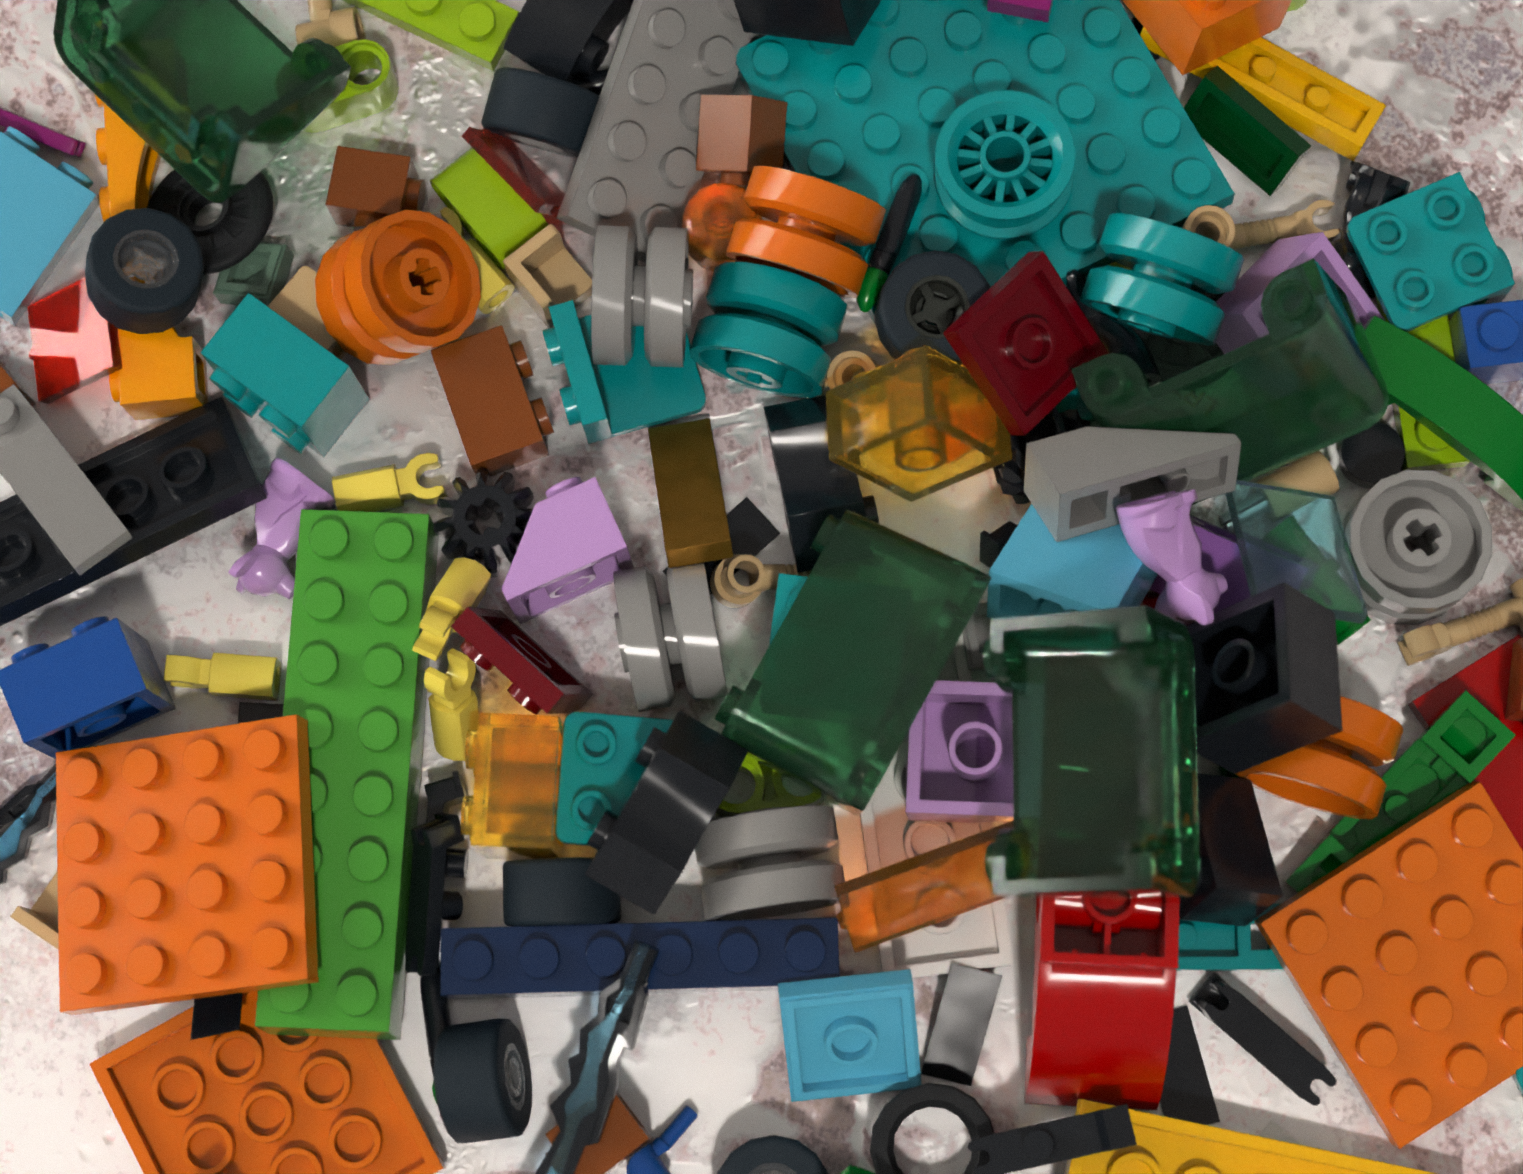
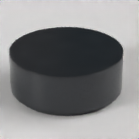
[1338,421,1405,488]

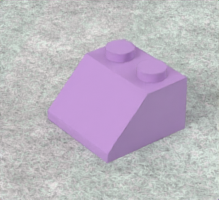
[1216,232,1385,413]
[502,477,634,624]
[906,680,1045,823]

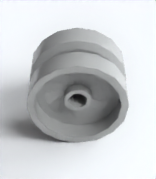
[591,225,693,367]
[1334,470,1492,625]
[613,563,728,712]
[695,805,848,921]

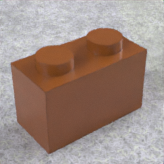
[430,325,554,476]

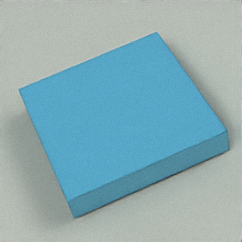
[778,969,922,1102]

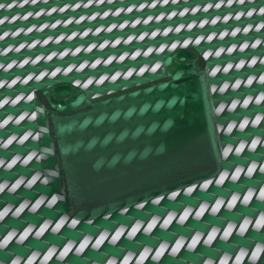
[53,0,351,203]
[1071,258,1389,505]
[715,509,992,816]
[983,605,1199,898]

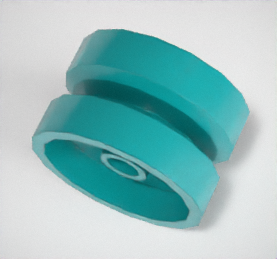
[1080,213,1244,346]
[689,262,847,398]

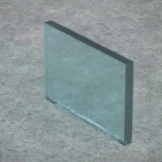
[1225,480,1368,624]

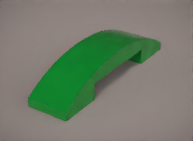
[1336,316,1523,512]
[1285,690,1516,893]

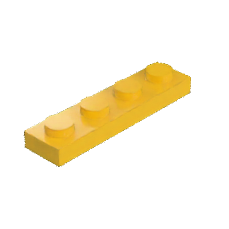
[1140,27,1386,161]

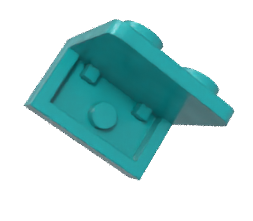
[1346,172,1515,332]
[542,300,706,444]
[555,712,673,846]

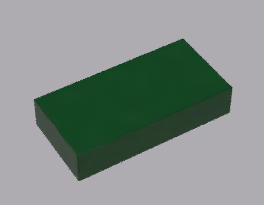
[1183,66,1312,196]

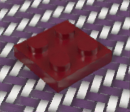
[943,251,1109,436]
[451,607,593,715]

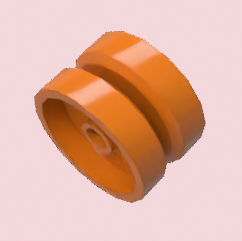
[726,166,886,298]
[315,209,481,366]
[1236,696,1404,819]

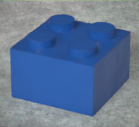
[0,616,176,759]

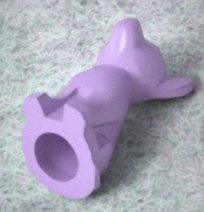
[228,458,336,599]
[1115,489,1228,626]

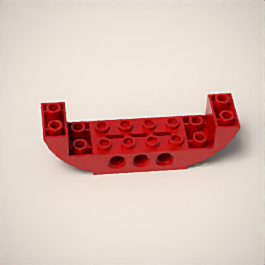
[1024,591,1184,1110]

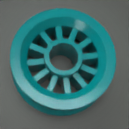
[935,90,1076,239]

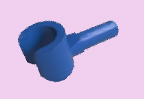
[626,1105,698,1174]

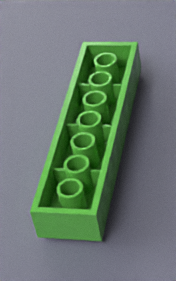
[255,509,439,1040]

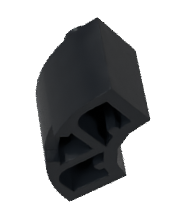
[503,0,633,83]
[764,394,880,573]
[584,710,749,915]

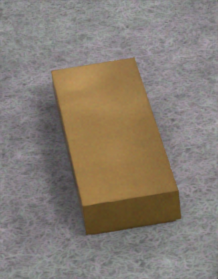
[648,418,733,568]

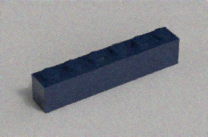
[440,918,840,999]

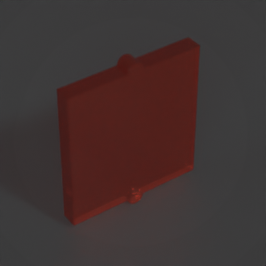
[462,127,565,220]
[27,277,122,404]

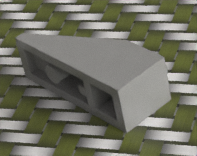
[0,384,133,576]
[1024,427,1241,542]

